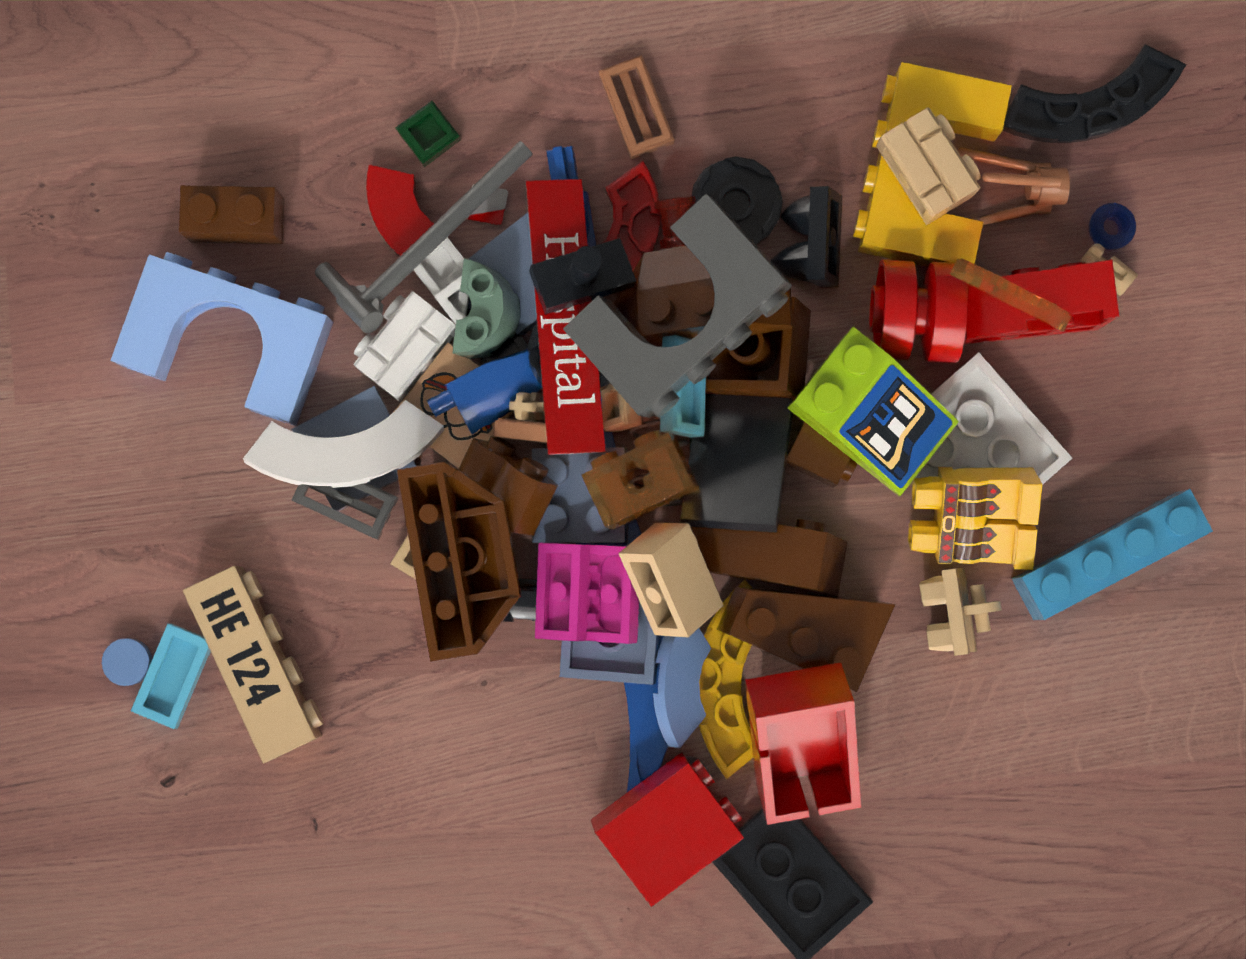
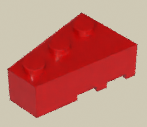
[964,260,1120,345]

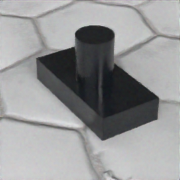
[529,238,636,315]

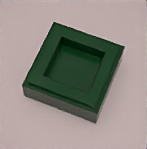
[395,101,461,168]

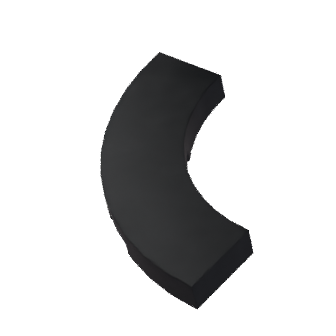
[1003,44,1187,143]

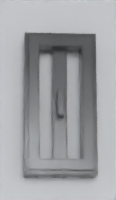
[292,483,399,540]

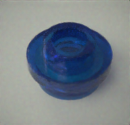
[1088,203,1136,250]

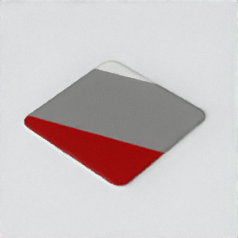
[467,184,508,225]

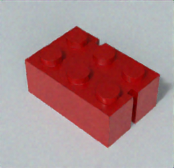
[745,662,861,825]

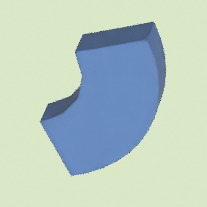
[653,628,711,748]

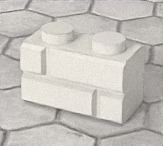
[353,291,456,403]

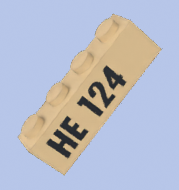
[182,566,324,764]

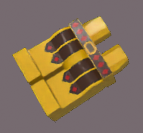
[908,467,1042,570]

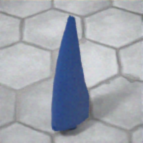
[426,349,543,435]

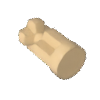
[1080,243,1138,296]
[509,392,545,421]

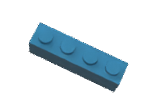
[1011,489,1213,620]

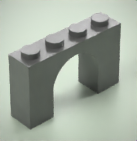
[563,193,793,418]

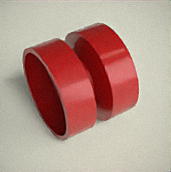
[869,259,968,363]

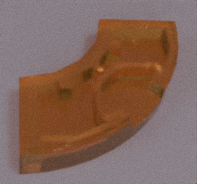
[950,258,1071,332]

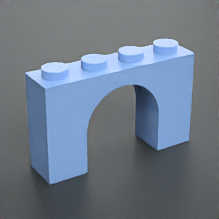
[110,252,333,426]

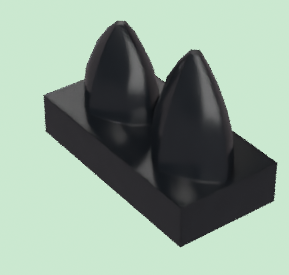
[770,186,842,288]

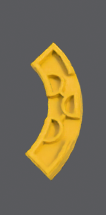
[699,580,753,779]

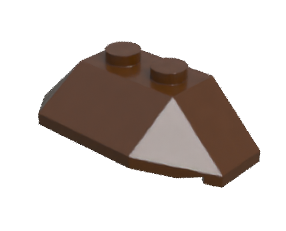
[614,245,794,347]
[397,461,522,662]

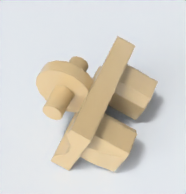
[919,568,1002,656]

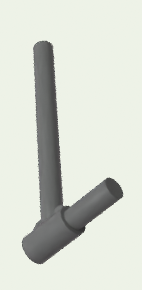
[315,141,533,333]

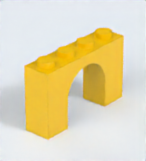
[853,62,1012,274]

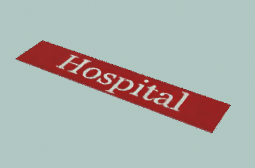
[526,179,606,455]

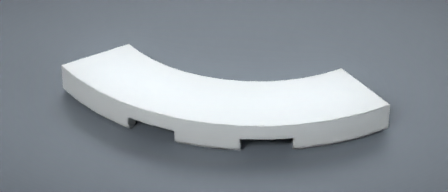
[243,400,444,488]

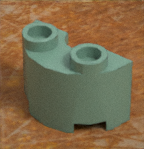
[452,258,520,359]

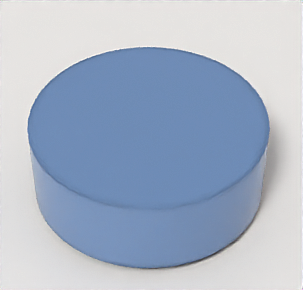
[102,638,152,686]

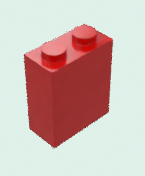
[591,752,744,907]

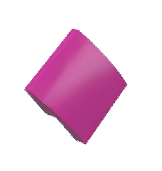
[535,543,639,644]

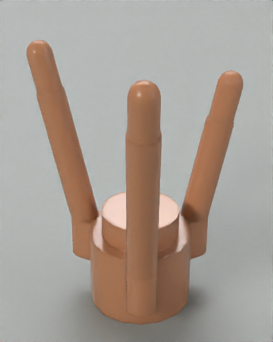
[957,147,1070,225]

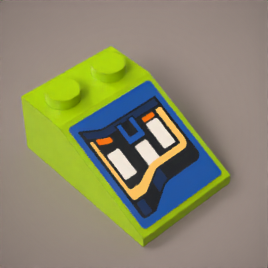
[788,327,959,496]

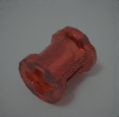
[654,195,696,248]

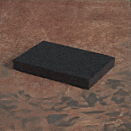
[680,393,793,533]
[712,807,873,959]

